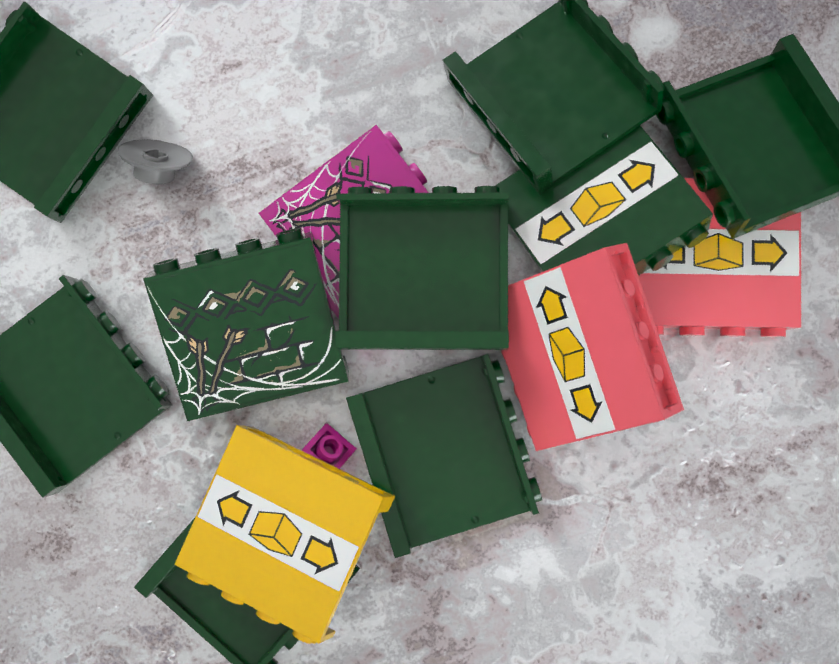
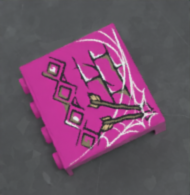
[258,125,429,319]

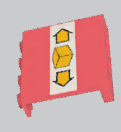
[639,178,801,337]
[501,243,684,451]

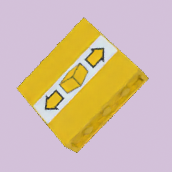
[174,425,395,644]

